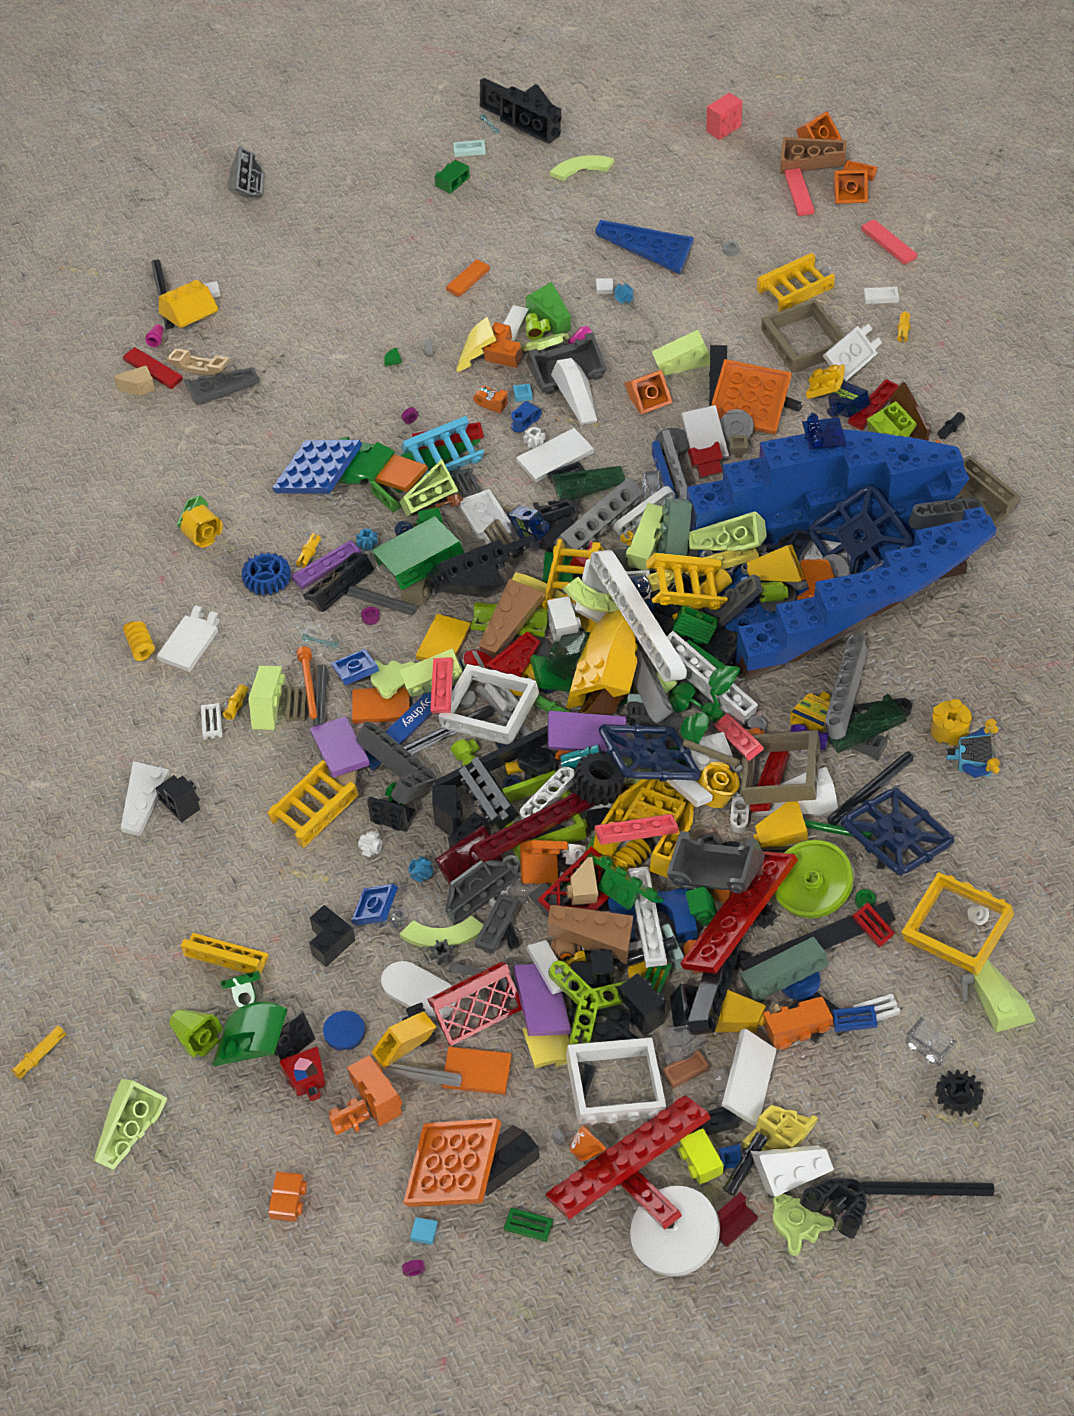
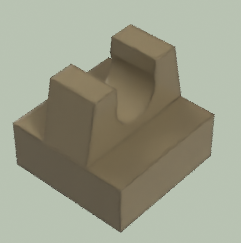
[729,435,748,458]

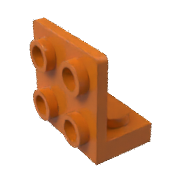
[520,840,568,884]

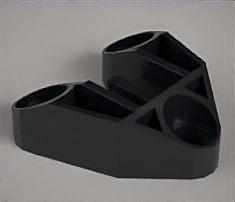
[799,1179,867,1239]

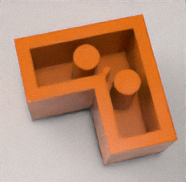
[483,322,523,368]

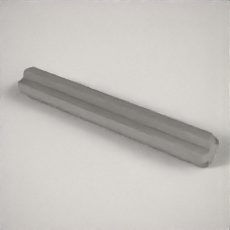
[381,1062,462,1087]

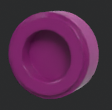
[401,407,419,424]
[361,607,380,625]
[402,1260,425,1277]

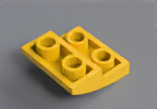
[805,364,845,399]

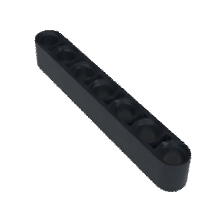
[688,938,742,1035]

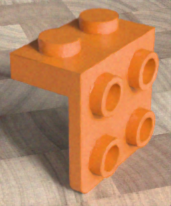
[797,559,835,600]

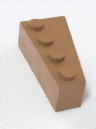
[780,137,847,174]
[478,579,546,657]
[547,905,633,964]

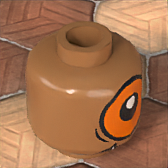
[551,938,581,961]

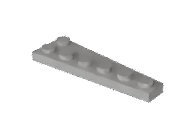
[662,430,687,499]

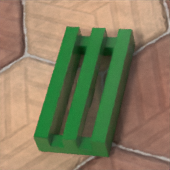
[644,964,672,994]
[504,1207,553,1242]

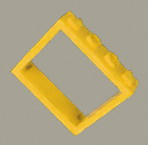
[901,872,1014,976]

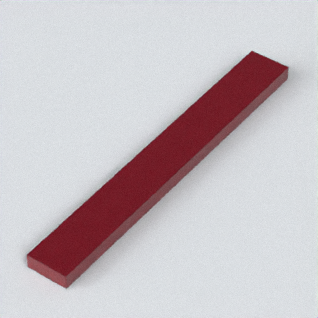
[471,793,595,863]

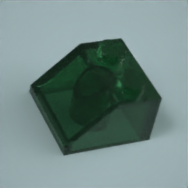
[546,631,590,680]

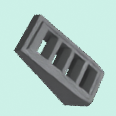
[843,729,888,760]

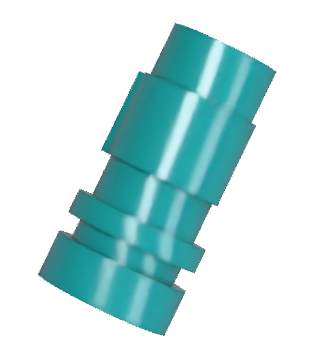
[561,744,603,769]

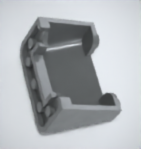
[526,332,607,394]
[667,831,765,894]

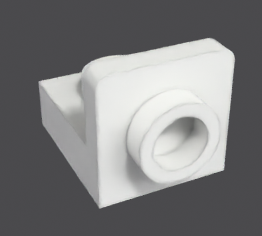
[560,844,586,865]

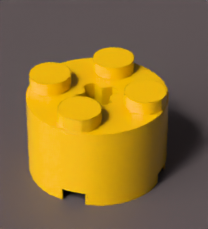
[181,505,223,548]
[930,699,972,746]
[696,762,740,808]

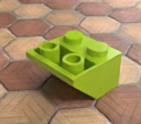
[867,401,916,437]

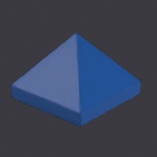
[718,1144,742,1170]

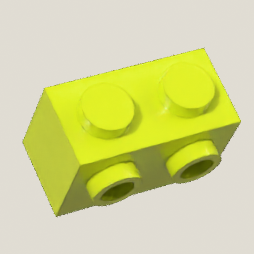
[677,1129,724,1185]

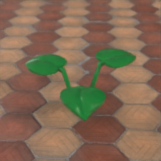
[668,666,740,744]

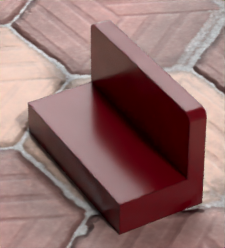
[717,1191,758,1247]

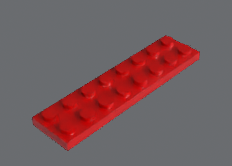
[680,851,798,973]
[545,1095,711,1219]

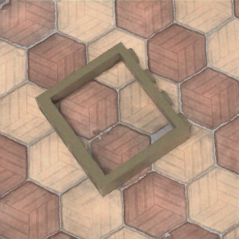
[761,299,844,373]
[739,730,821,805]

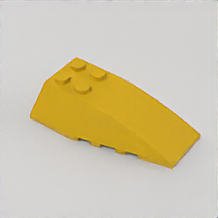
[566,610,637,709]

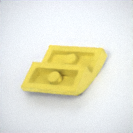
[523,1028,570,1069]

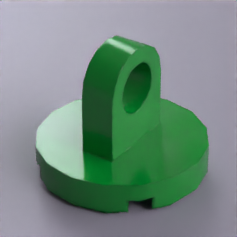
[220,971,262,1008]

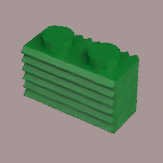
[435,159,470,194]
[672,605,717,644]
[685,887,717,927]

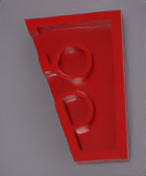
[487,631,541,677]

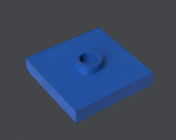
[331,649,379,686]
[351,884,398,926]

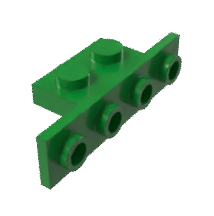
[592,855,664,909]

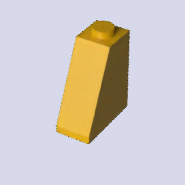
[747,544,806,582]
[753,801,808,847]
[715,990,766,1033]
[371,1011,437,1068]

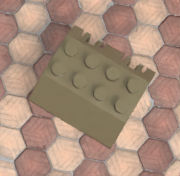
[955,455,1021,526]

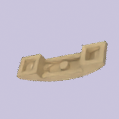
[167,348,230,375]

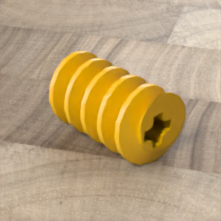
[123,621,155,661]
[610,838,651,874]

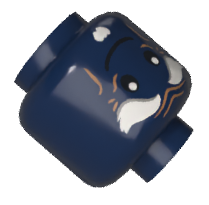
[629,574,650,598]

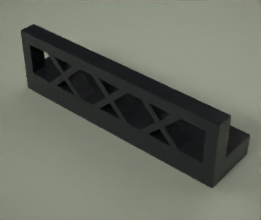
[303,552,374,612]

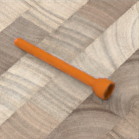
[296,646,317,719]

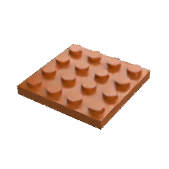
[711,359,792,435]
[403,1118,502,1207]

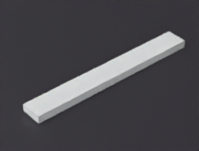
[612,713,713,807]

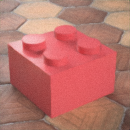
[706,92,743,140]

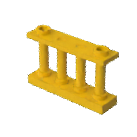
[757,253,835,312]
[541,539,604,617]
[646,553,728,610]
[267,760,359,848]

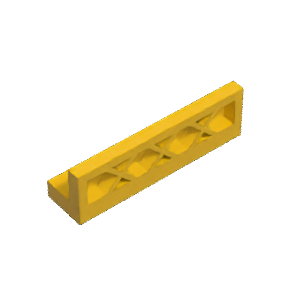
[181,933,269,975]

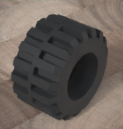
[572,753,625,806]

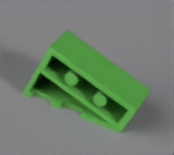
[526,282,571,335]

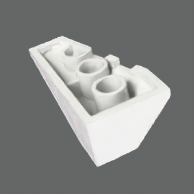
[551,358,597,425]
[755,767,838,817]

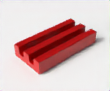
[851,902,895,948]

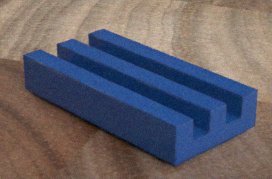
[831,1005,878,1032]

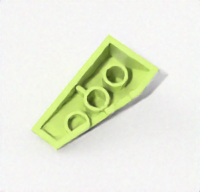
[689,511,767,551]
[968,956,1036,1033]
[94,1079,167,1170]

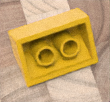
[159,280,218,328]

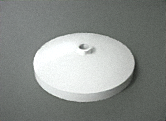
[630,1186,720,1276]

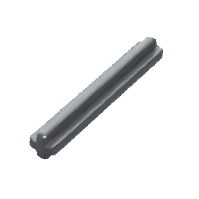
[348,586,416,616]
[313,664,327,726]

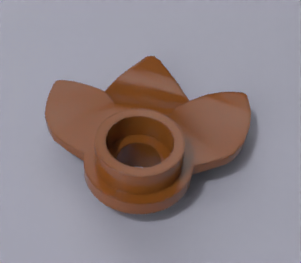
[429,493,463,509]

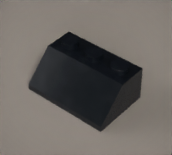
[485,1125,540,1196]

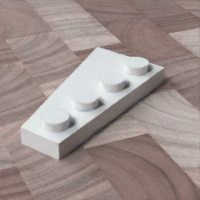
[121,761,170,836]

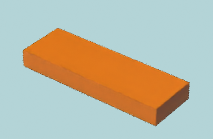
[446,259,490,297]

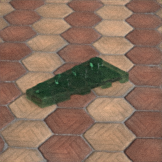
[552,466,625,501]
[828,693,907,754]

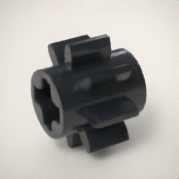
[754,904,777,929]

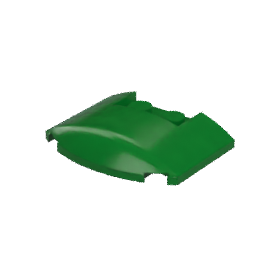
[338,436,395,484]
[212,1001,288,1067]

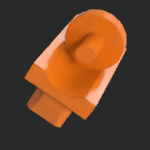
[329,1097,371,1136]

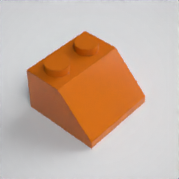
[795,111,842,140]
[833,170,868,204]
[625,370,673,414]

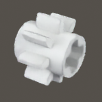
[523,427,545,449]
[358,831,383,857]

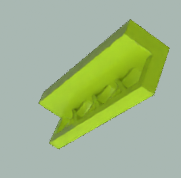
[471,602,548,637]

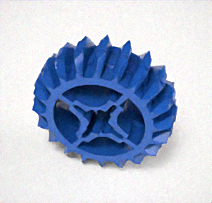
[241,551,291,597]

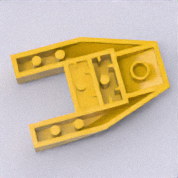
[593,779,694,878]

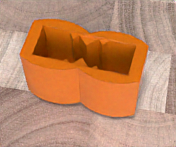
[269,1171,307,1222]

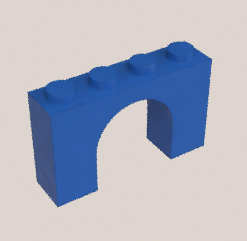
[608,888,697,943]

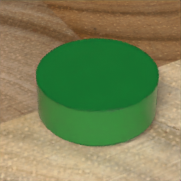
[855,889,876,909]

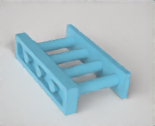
[401,416,484,482]

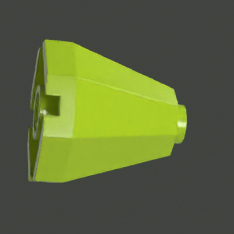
[169,1009,223,1057]

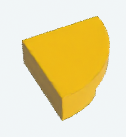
[565,950,586,968]

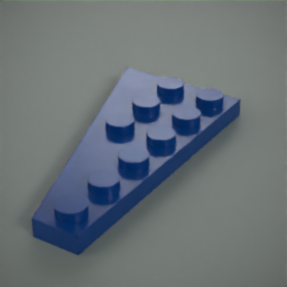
[595,220,694,274]

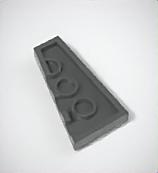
[184,367,260,405]
[703,574,763,632]

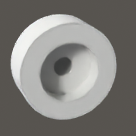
[967,903,989,925]

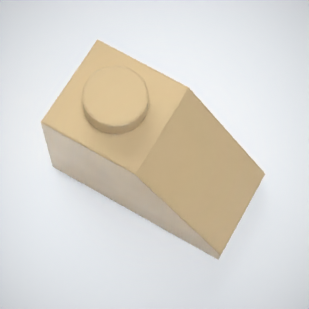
[114,366,155,396]
[567,857,598,905]

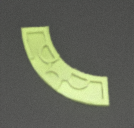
[550,155,614,181]
[562,577,619,613]
[400,916,484,948]

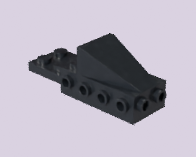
[479,78,562,144]
[426,534,536,598]

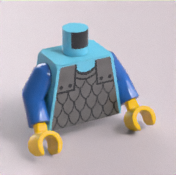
[946,718,1000,778]

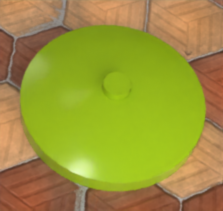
[774,840,854,919]

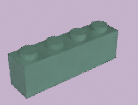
[659,499,692,556]
[740,936,829,1002]

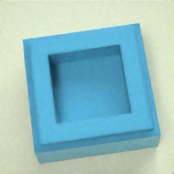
[513,384,533,402]
[410,1217,438,1245]

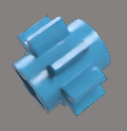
[614,283,634,304]
[356,529,378,551]
[408,856,433,883]

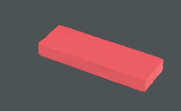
[430,657,453,714]

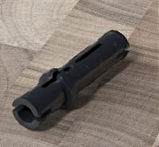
[615,936,678,971]
[722,1132,768,1196]

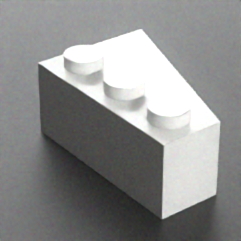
[750,1145,834,1197]

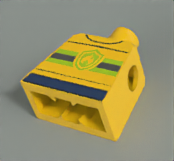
[789,692,831,732]

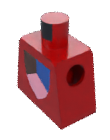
[279,1046,326,1101]

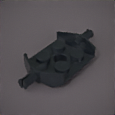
[562,986,640,1042]

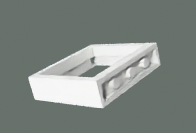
[438,664,539,745]
[566,1038,666,1125]

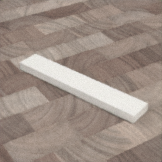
[628,866,667,967]

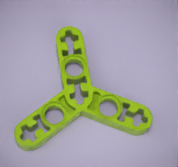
[548,961,626,1045]

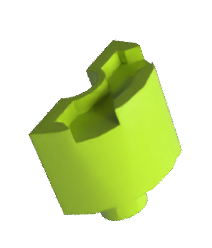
[760,581,788,603]

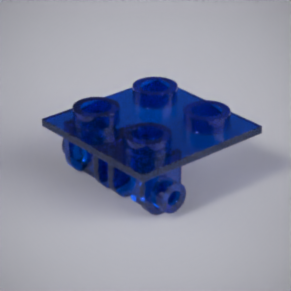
[802,412,846,450]

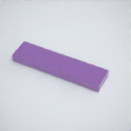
[291,540,362,590]

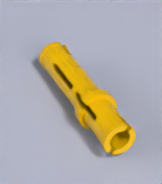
[11,1025,66,1080]

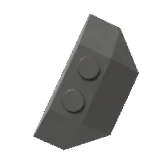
[228,146,264,196]
[445,860,520,925]

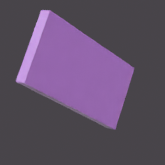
[548,711,626,754]
[310,716,370,778]
[513,964,571,1036]

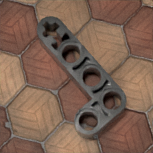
[908,497,988,529]

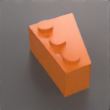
[763,996,833,1050]
[347,1055,403,1127]

